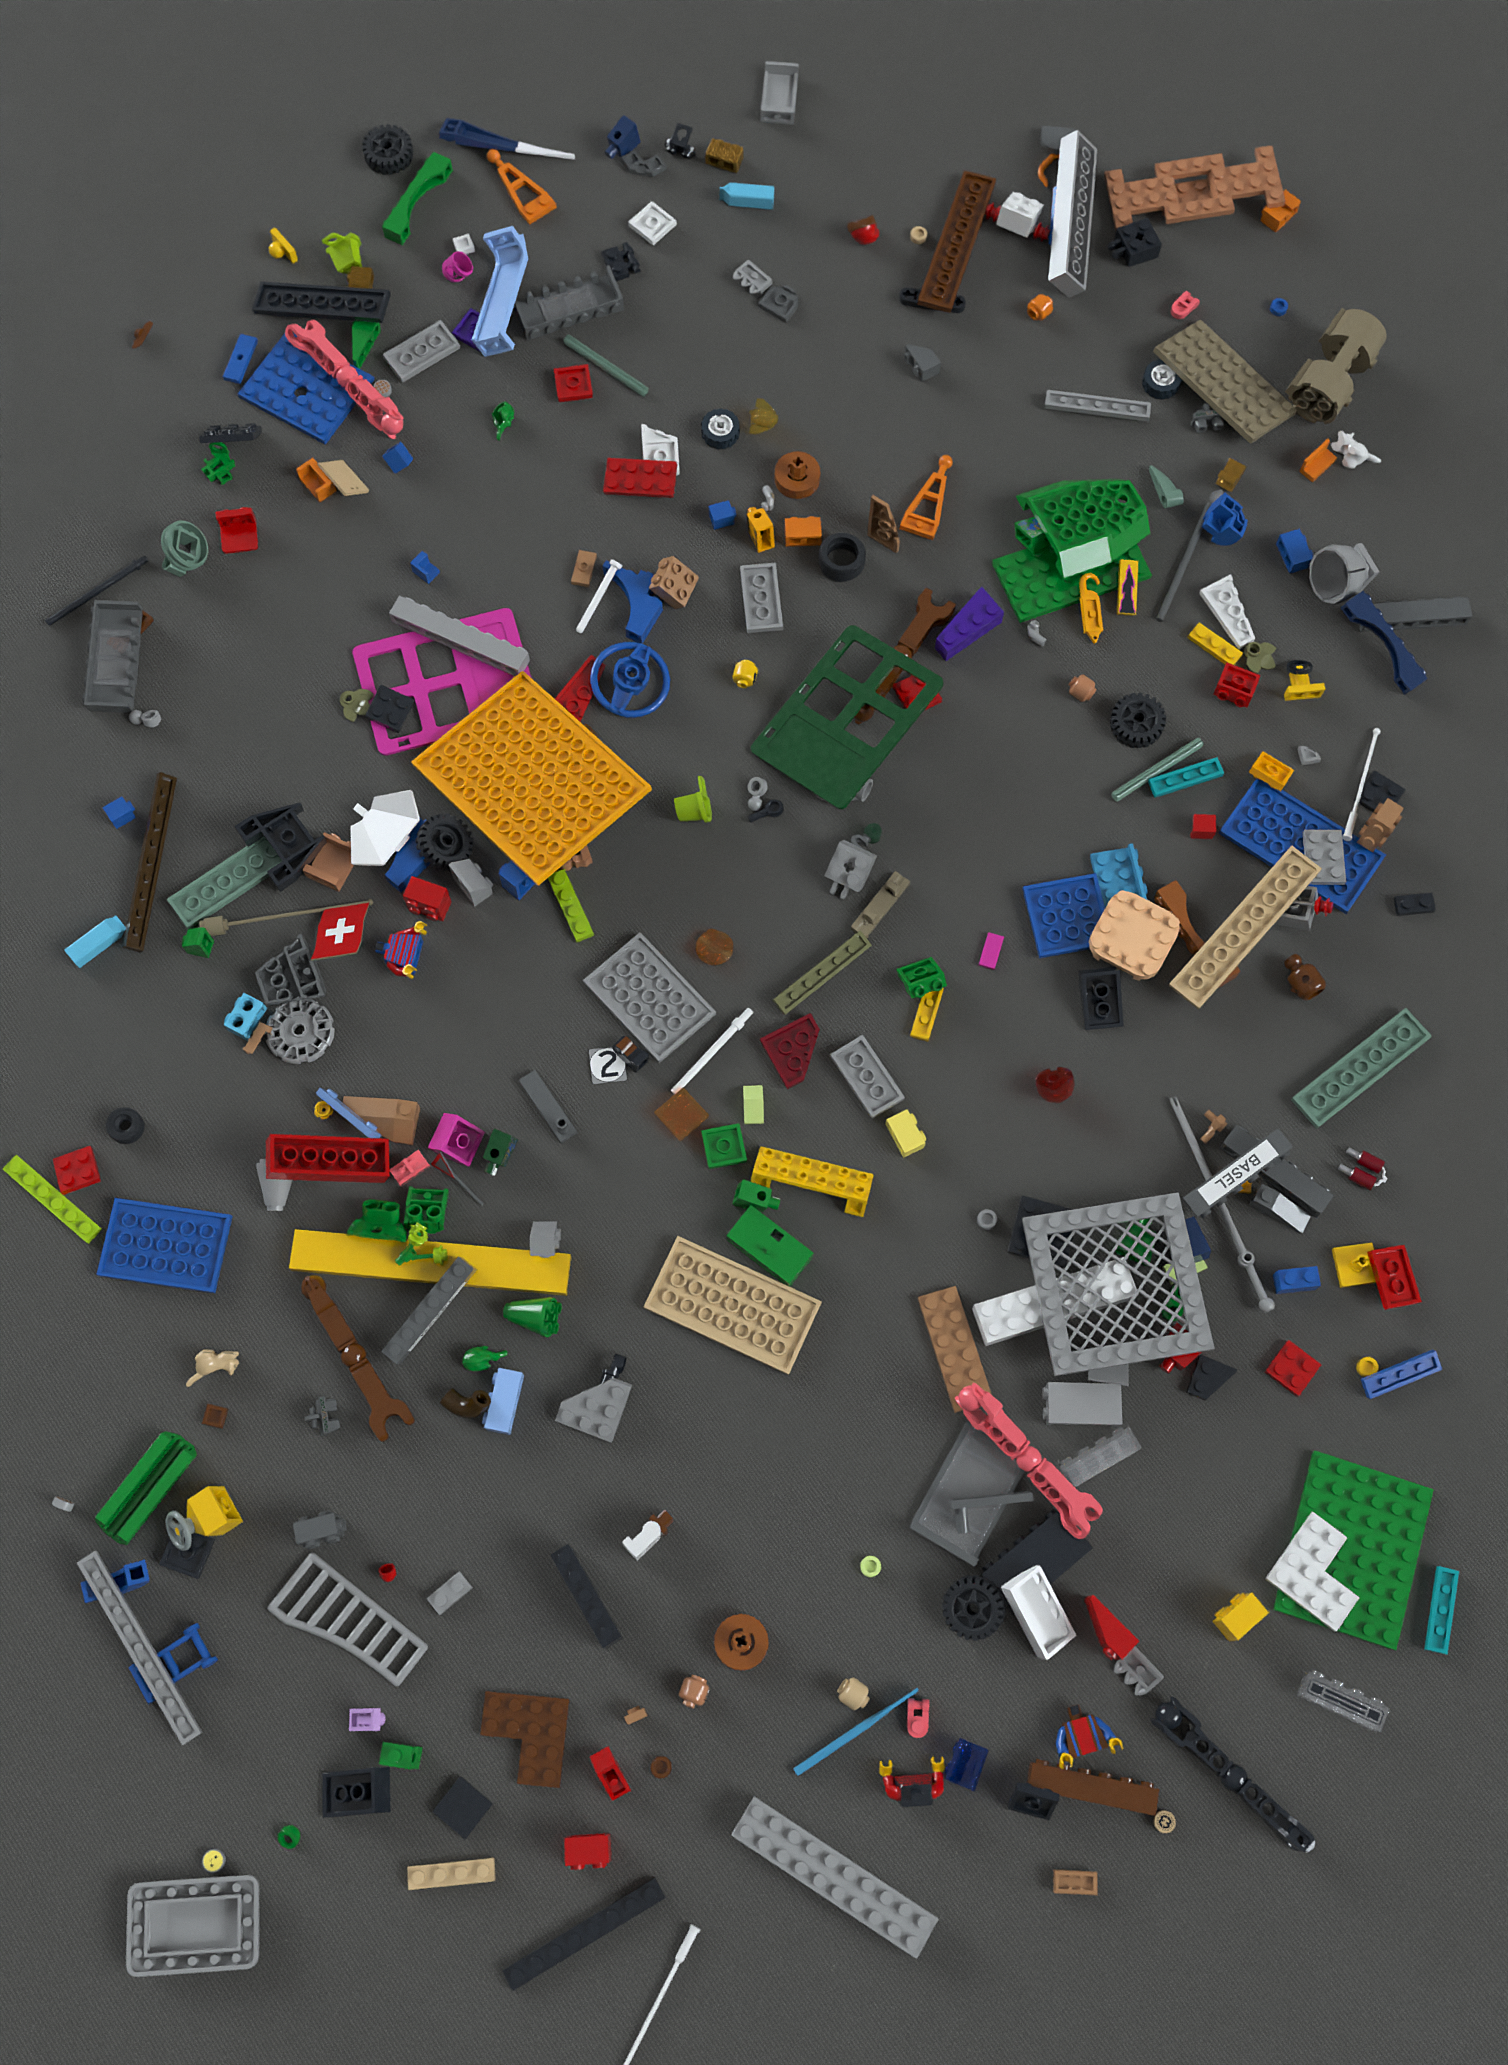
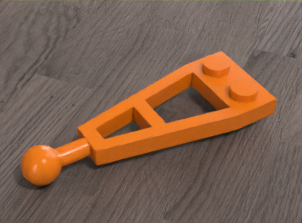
[487,149,557,225]
[900,455,953,540]

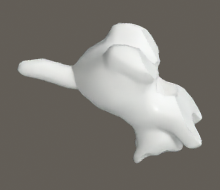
[1331,431,1381,469]

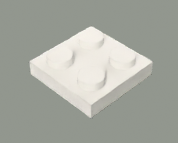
[628,201,677,245]

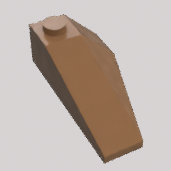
[867,495,900,553]
[340,1096,420,1145]

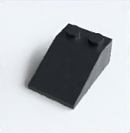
[1078,967,1124,1030]
[322,1767,391,1818]

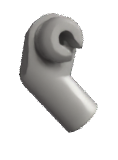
[761,485,775,512]
[1027,620,1047,647]

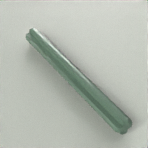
[564,335,648,396]
[1111,738,1203,801]

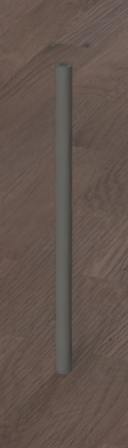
[1156,502,1212,622]

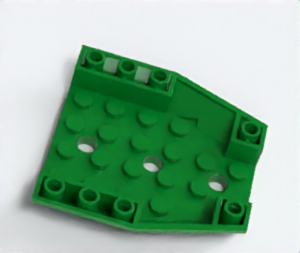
[1016,479,1150,579]

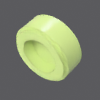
[860,1556,881,1577]

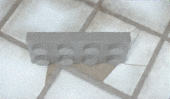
[383,320,460,383]
[740,563,783,633]
[830,1035,905,1119]

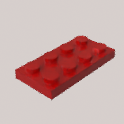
[603,458,678,498]

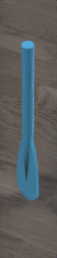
[793,1687,919,1776]

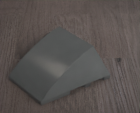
[255,934,326,1005]

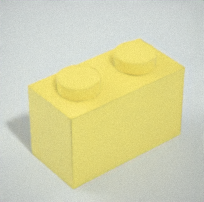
[885,1110,926,1158]

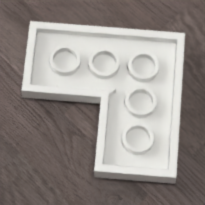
[1266,1512,1359,1632]

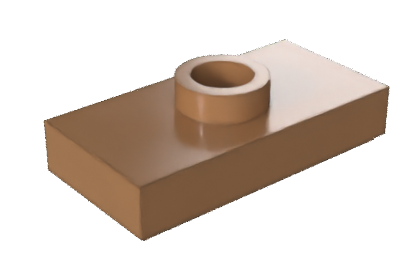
[571,550,597,587]
[1053,1869,1097,1895]

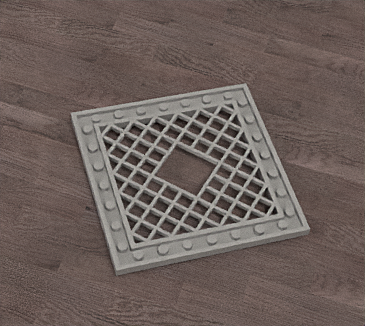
[1022,1192,1215,1376]

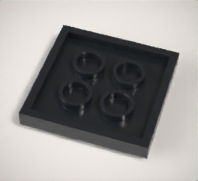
[199,423,262,443]
[1007,1195,1074,1268]

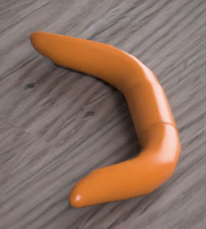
[1038,154,1060,188]

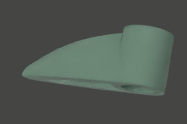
[1149,466,1184,508]

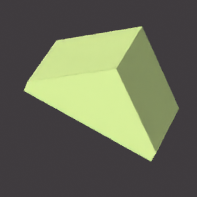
[743,1085,764,1124]

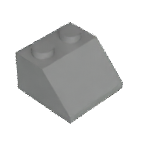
[449,859,493,906]

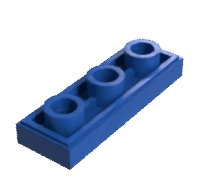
[223,334,258,384]

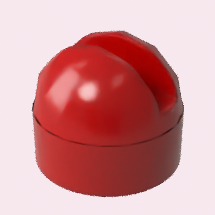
[379,1563,396,1582]

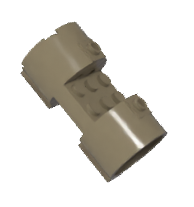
[1285,308,1387,424]

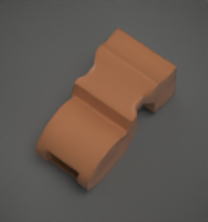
[559,845,593,871]

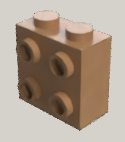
[649,556,699,609]
[1357,798,1404,852]

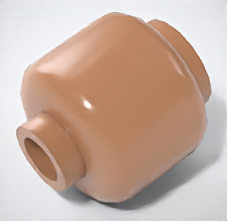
[1068,674,1097,702]
[679,1674,709,1709]

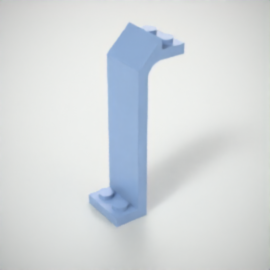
[472,226,528,357]

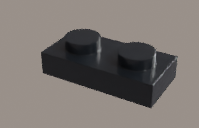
[1393,893,1436,916]

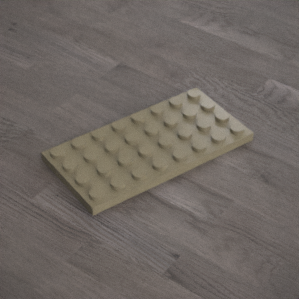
[1153,320,1297,444]

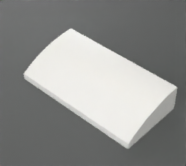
[1001,1565,1076,1660]

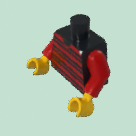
[879,1757,945,1807]

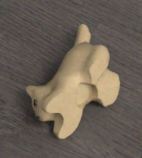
[186,1349,239,1387]

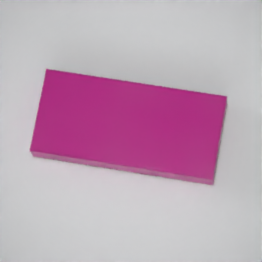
[978,932,1004,970]

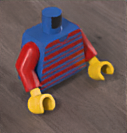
[375,921,427,979]

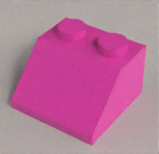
[428,1113,485,1167]

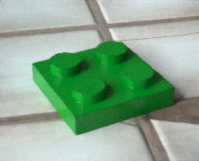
[701,1123,747,1169]

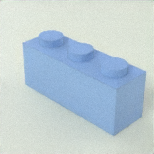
[482,1368,524,1435]

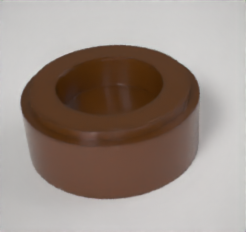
[651,1756,672,1779]

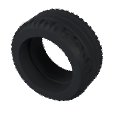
[818,532,866,582]

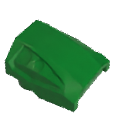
[404,1186,449,1234]

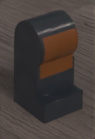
[612,1036,649,1073]

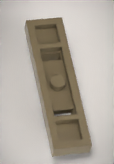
[851,871,911,938]

